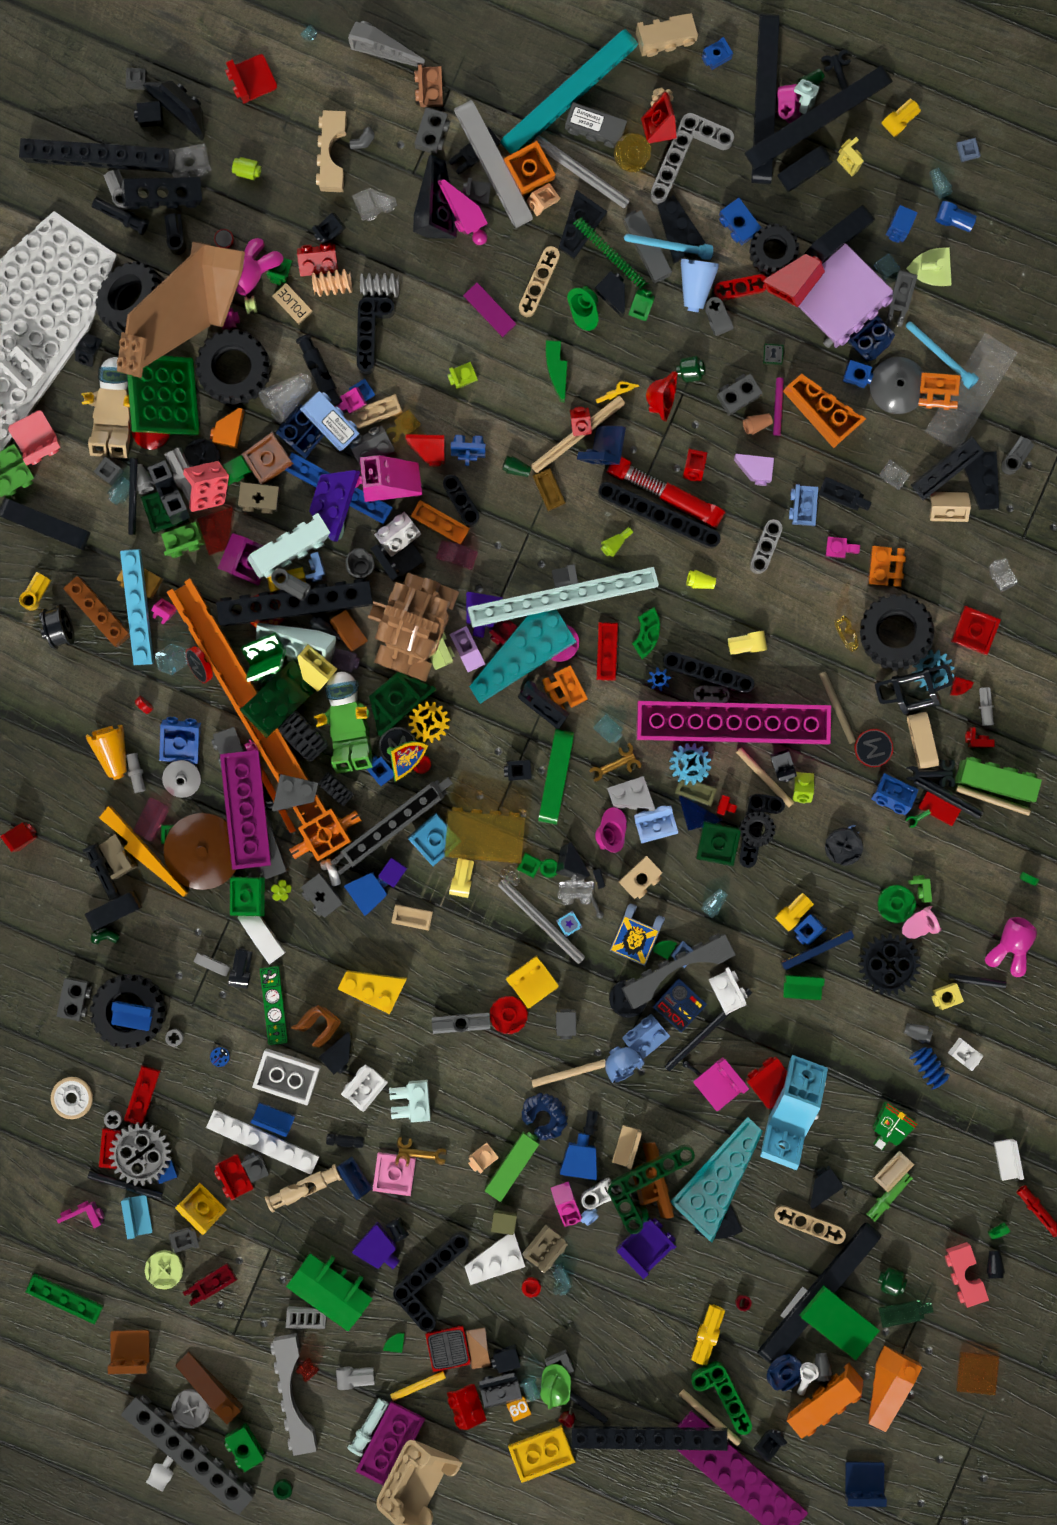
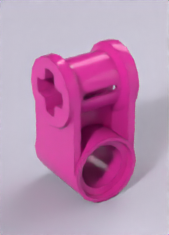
[778,84,801,123]

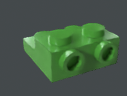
[0,443,35,498]

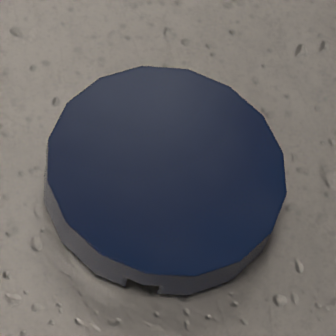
[767,1354,802,1391]

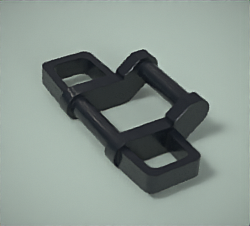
[875,664,954,715]

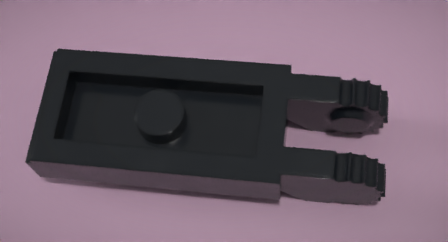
[449,127,501,175]

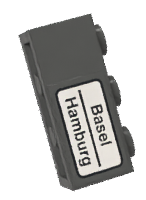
[565,103,627,148]

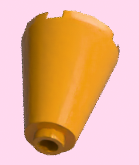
[86,725,127,780]

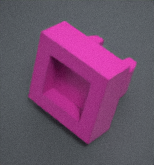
[151,598,177,624]

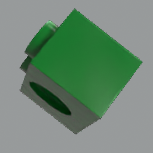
[224,1423,266,1472]

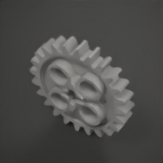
[109,1122,172,1186]

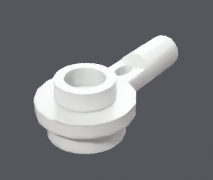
[797,1362,819,1395]

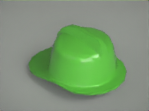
[540,1364,571,1409]

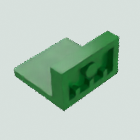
[241,632,286,682]

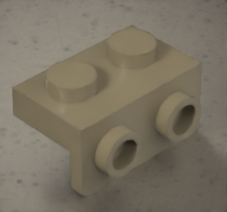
[522,1225,568,1273]

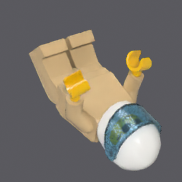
[81,357,131,458]

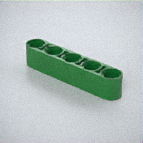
[538,729,574,825]

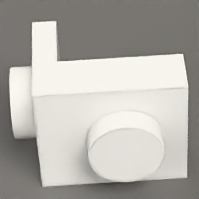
[948,1038,983,1071]

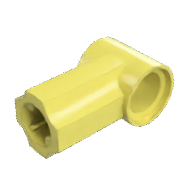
[728,631,767,655]
[449,858,474,898]

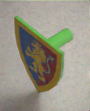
[387,741,428,781]

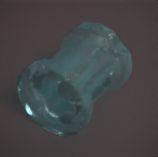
[519,1377,541,1402]

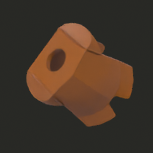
[291,1005,341,1048]

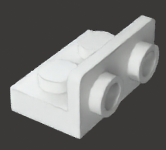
[709,967,748,1015]

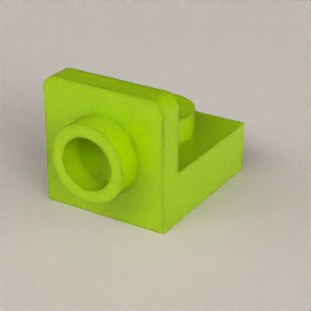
[447,362,478,389]

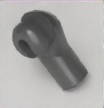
[350,127,375,149]

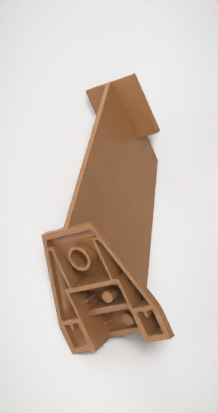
[117,242,245,378]

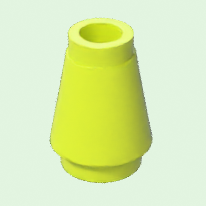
[686,570,716,589]

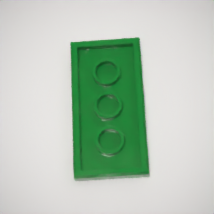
[799,1286,880,1360]

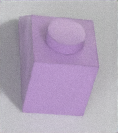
[734,454,774,486]
[450,626,485,672]

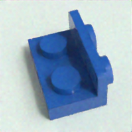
[871,773,919,815]

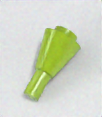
[601,527,633,557]

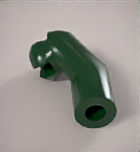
[90,928,120,944]

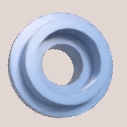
[581,1209,599,1226]

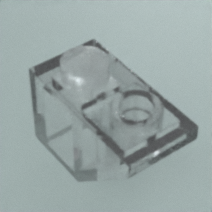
[352,188,397,221]

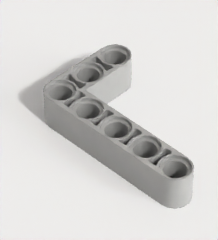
[650,113,734,205]

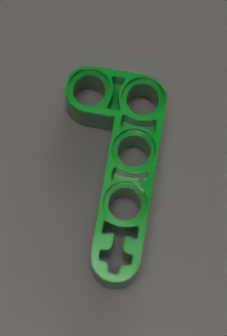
[691,1361,752,1435]

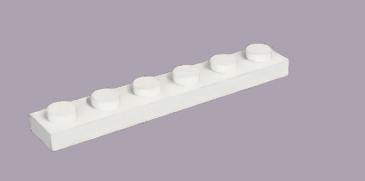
[206,1109,319,1175]

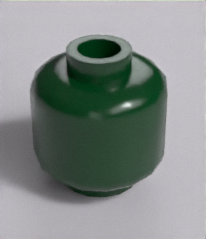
[676,356,706,383]
[877,1268,908,1296]

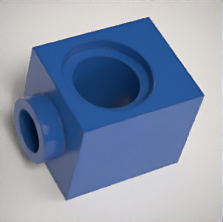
[842,360,874,388]

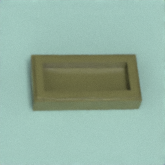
[675,779,717,806]

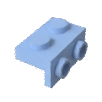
[634,806,678,843]

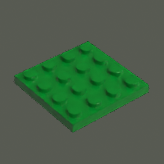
[127,356,199,435]

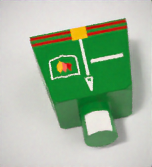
[872,1101,918,1150]

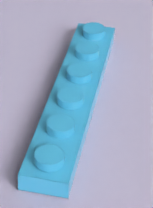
[120,549,154,665]

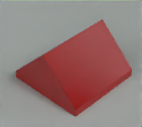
[641,92,677,143]

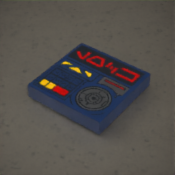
[653,978,707,1032]

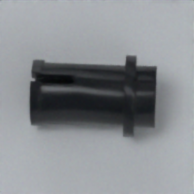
[583,1110,599,1135]

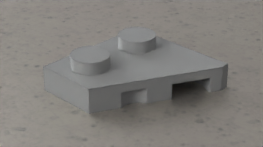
[607,776,655,811]

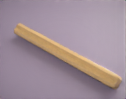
[531,396,625,473]

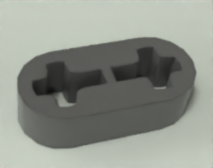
[693,686,730,703]

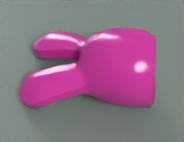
[236,238,284,296]
[985,917,1037,977]

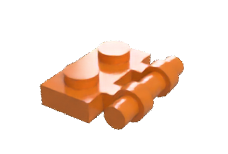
[919,373,961,410]
[868,546,906,587]
[542,665,588,711]

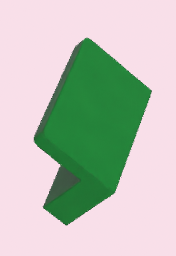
[783,975,825,1000]

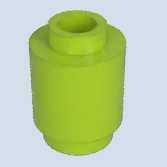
[232,157,261,180]

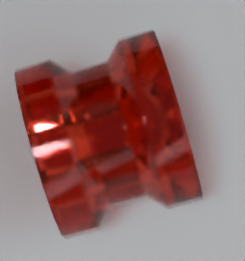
[295,1358,319,1382]

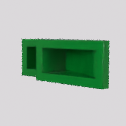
[546,340,567,402]

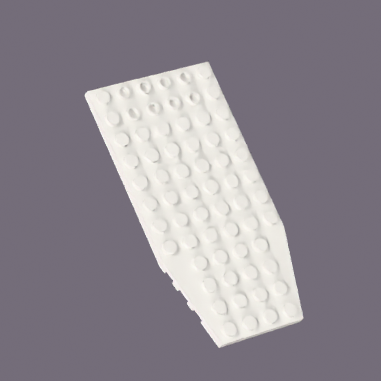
[0,211,118,451]

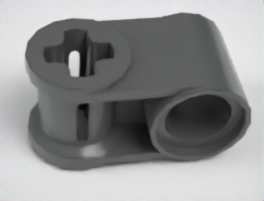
[705,297,733,336]

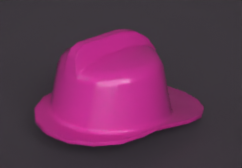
[595,807,627,853]

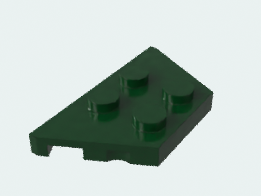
[369,672,437,737]

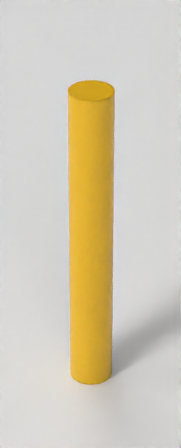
[390,1371,446,1401]

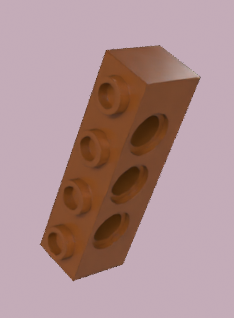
[63,576,130,647]

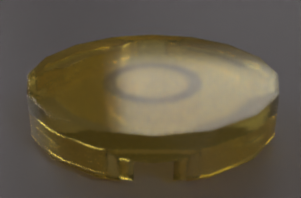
[614,133,651,172]

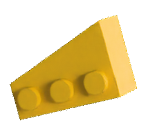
[338,970,407,1014]

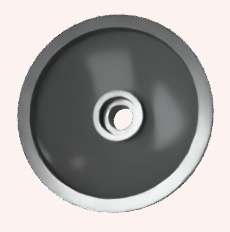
[869,357,926,414]

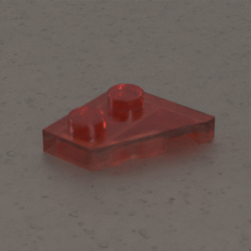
[197,507,233,556]

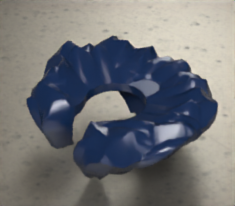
[522,1093,568,1141]

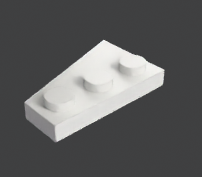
[465,1233,525,1285]

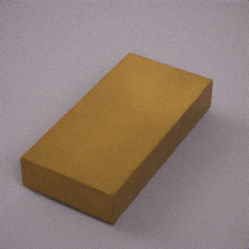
[533,468,565,511]

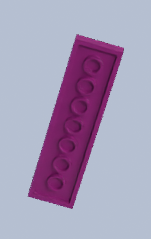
[677,1410,808,1525]

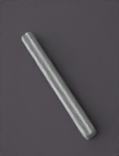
[533,135,630,208]
[498,878,585,964]

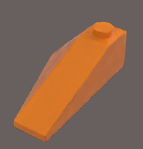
[868,1345,922,1432]

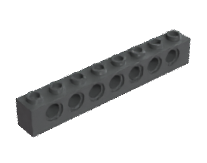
[121,1393,255,1515]

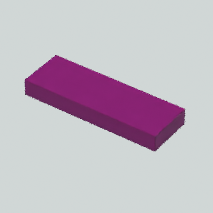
[463,283,516,338]

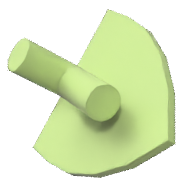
[906,247,951,286]

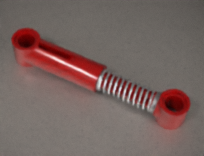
[606,457,725,529]

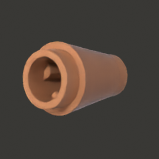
[743,413,773,435]

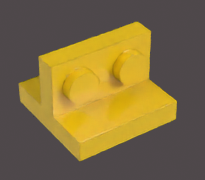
[175,1183,227,1235]

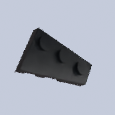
[964,451,999,510]

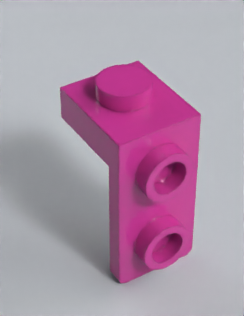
[57,1201,105,1228]

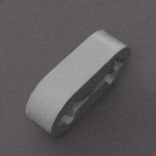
[193,952,231,976]

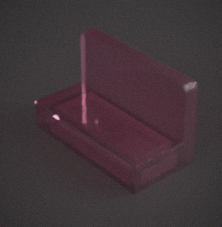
[133,798,171,842]

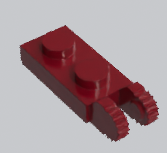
[183,1263,238,1306]

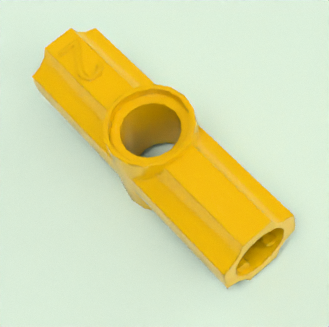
[691,1304,725,1365]

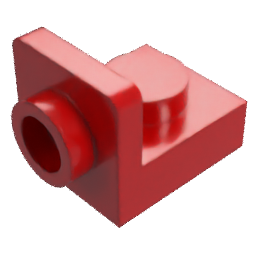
[683,449,708,481]
[965,727,995,748]

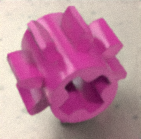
[218,308,240,330]

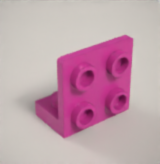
[693,1058,749,1111]

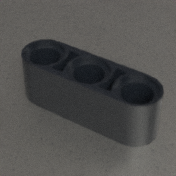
[777,145,833,192]
[443,475,480,527]
[84,890,143,931]

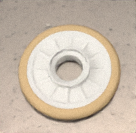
[51,1077,93,1119]

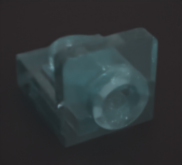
[593,714,623,744]
[553,1263,572,1296]

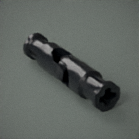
[296,334,343,406]

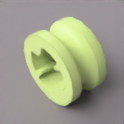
[244,296,257,314]

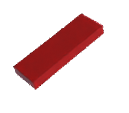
[596,622,618,681]
[124,1065,161,1126]

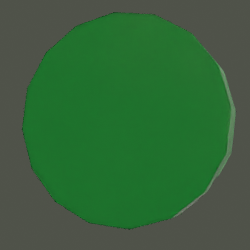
[877,885,916,923]

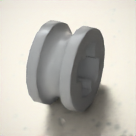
[165,1029,184,1047]
[104,1110,123,1129]

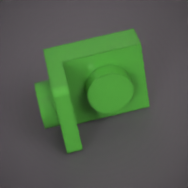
[908,875,932,903]

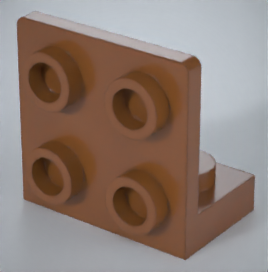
[108,1330,150,1374]

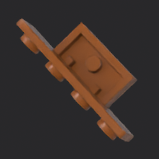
[632,1142,674,1218]

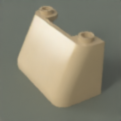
[376,1440,462,1525]

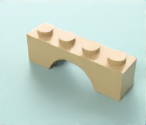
[316,110,347,192]

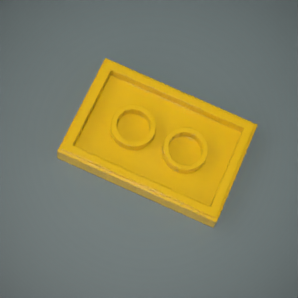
[508,1425,576,1483]

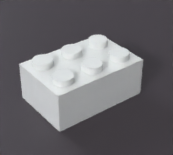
[252,1049,321,1105]

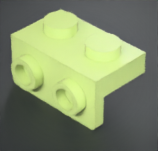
[429,633,455,670]

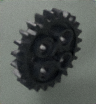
[858,933,921,996]

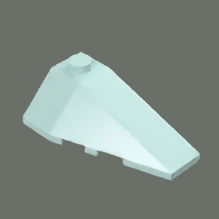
[256,623,336,664]

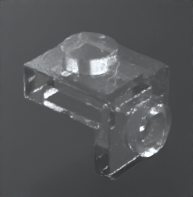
[989,558,1018,592]

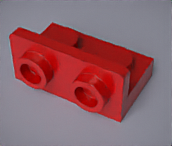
[214,1153,254,1200]

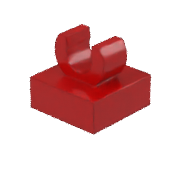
[716,795,737,816]

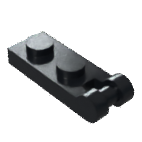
[518,681,569,729]

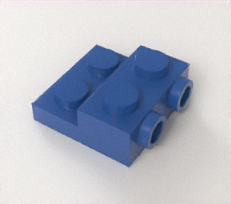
[159,717,201,764]

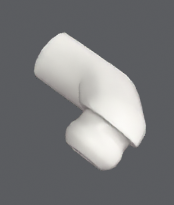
[320,858,341,886]

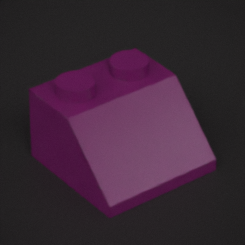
[218,533,263,586]

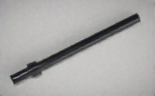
[664,987,753,1072]

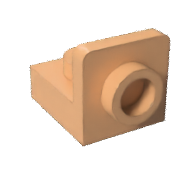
[526,183,560,216]
[468,1142,499,1174]

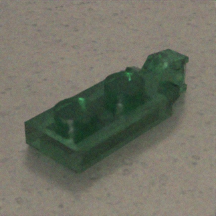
[878,1300,934,1328]

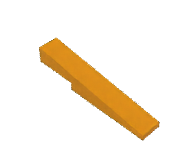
[99,806,189,897]

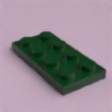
[240,660,316,738]

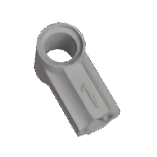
[103,169,129,210]
[336,1367,375,1390]

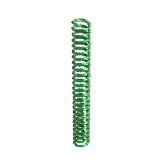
[574,217,648,289]

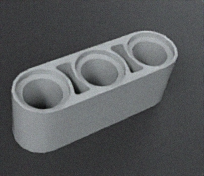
[750,519,782,574]

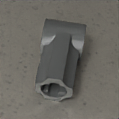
[1001,436,1034,475]
[271,569,311,601]

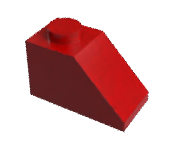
[0,822,38,852]

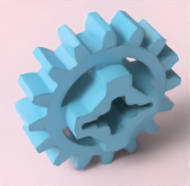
[912,650,955,691]
[669,743,711,785]

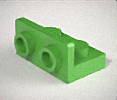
[161,522,205,558]

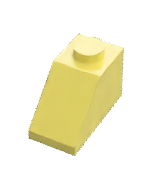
[297,644,337,691]

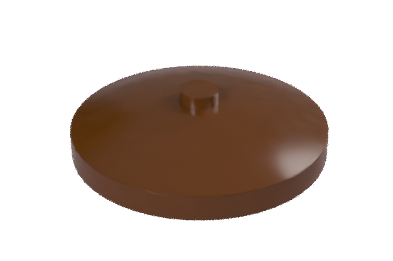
[164,813,236,890]

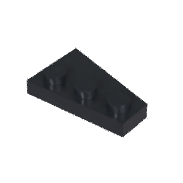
[559,190,607,259]
[658,195,706,265]

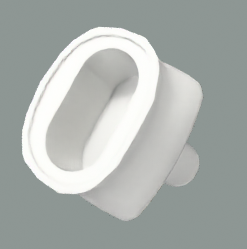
[146,1455,174,1492]

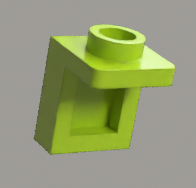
[793,772,814,803]

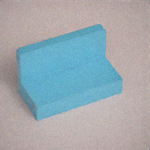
[121,1195,153,1239]

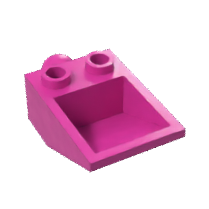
[437,180,488,245]
[355,455,422,502]

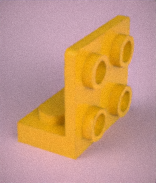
[506,955,559,1008]

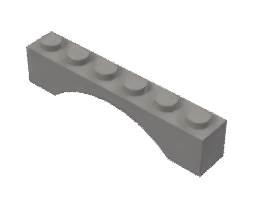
[271,1333,318,1456]

